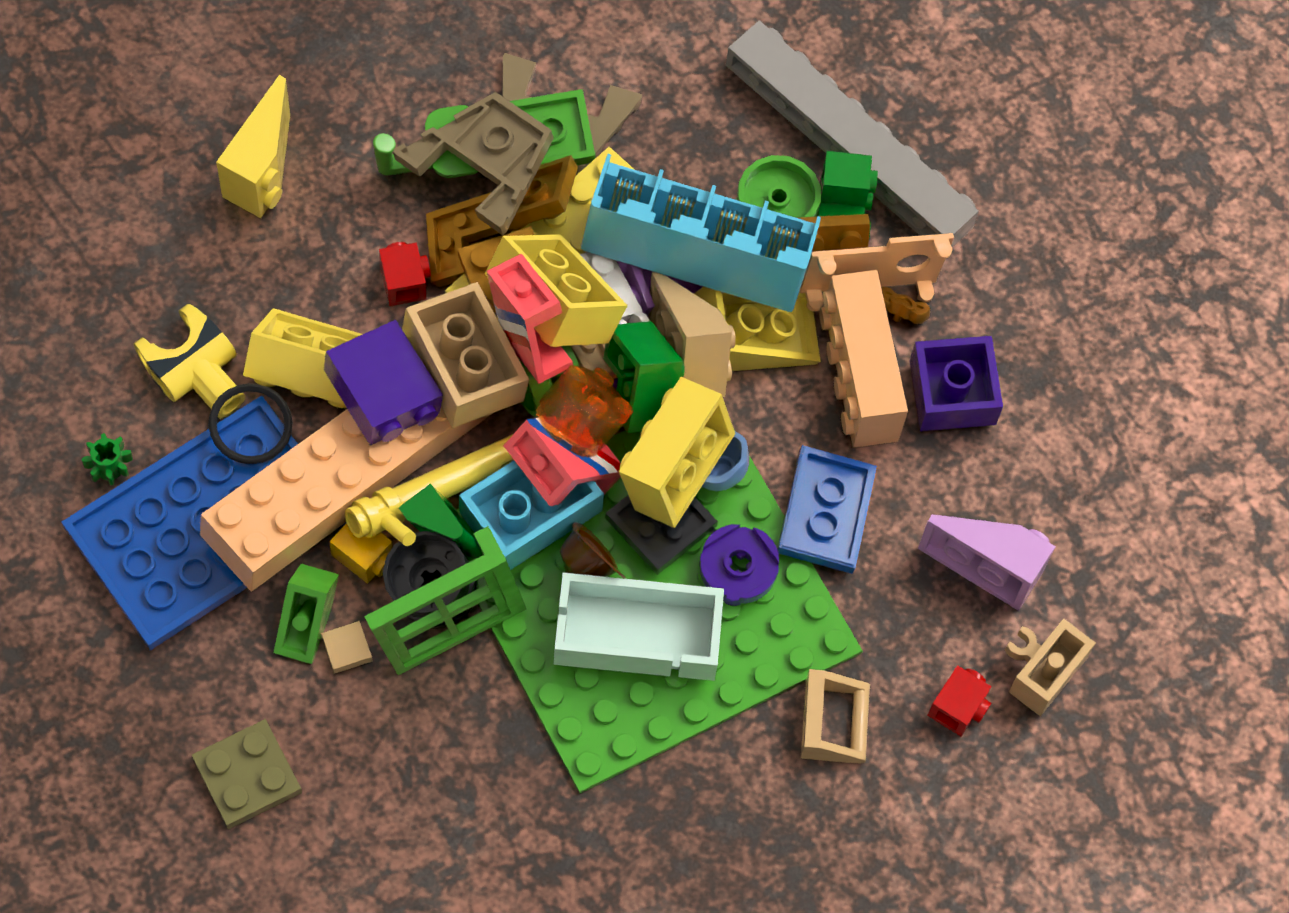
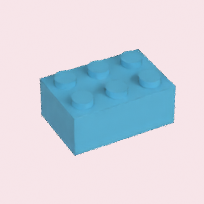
[459,461,604,570]

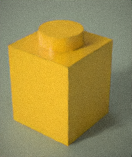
[330,523,393,584]

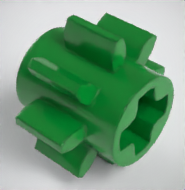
[82,433,133,485]

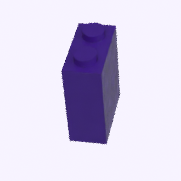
[324,320,443,446]

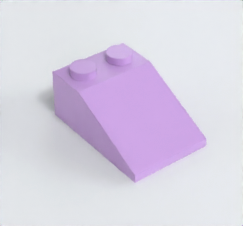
[918,514,1056,611]

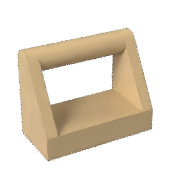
[801,669,870,764]

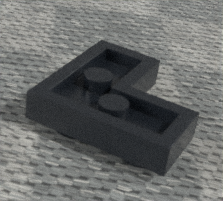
[605,495,718,575]

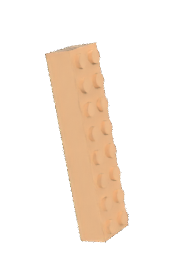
[200,407,493,592]

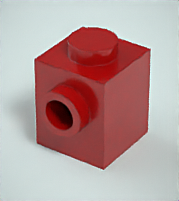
[379,242,431,306]
[927,665,992,737]

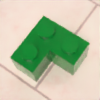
[817,151,878,238]
[603,321,685,433]

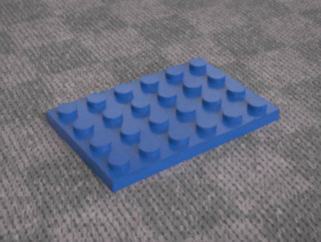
[61,395,347,650]

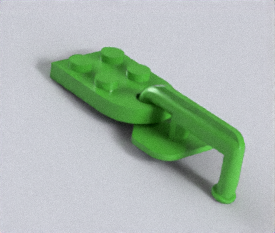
[373,89,596,178]

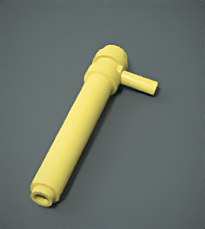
[345,434,514,546]

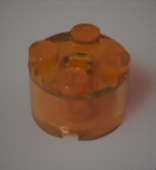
[536,365,633,457]

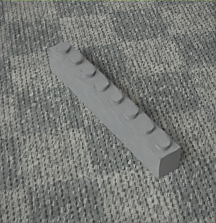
[726,20,979,247]

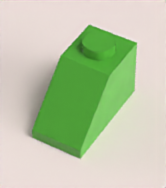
[273,564,339,664]

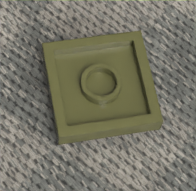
[192,719,302,830]

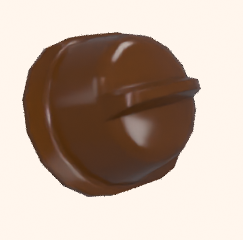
[560,522,626,579]

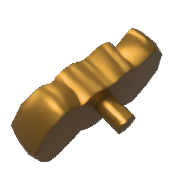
[881,287,930,324]

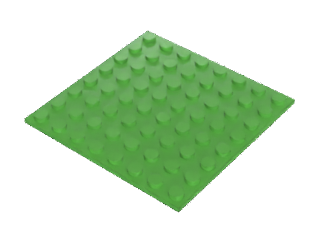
[457,430,863,794]

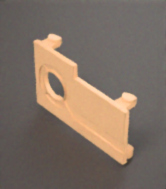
[799,233,954,311]

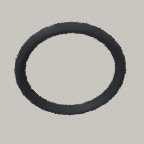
[208,383,293,464]

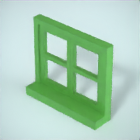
[364,526,527,675]

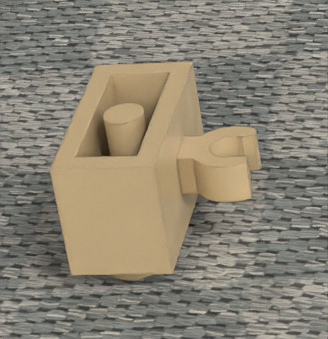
[1005,618,1096,717]

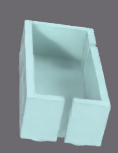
[554,573,724,681]

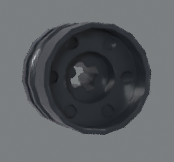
[383,531,479,629]

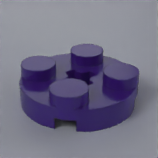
[699,524,779,606]

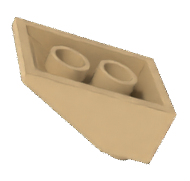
[648,272,735,397]

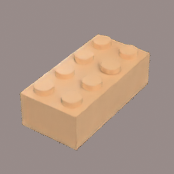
[819,270,908,448]

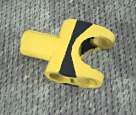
[134,304,246,419]

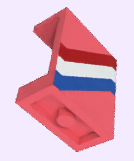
[487,253,573,384]
[503,411,621,506]

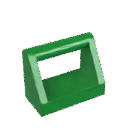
[399,483,483,558]

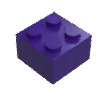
[909,336,1003,431]

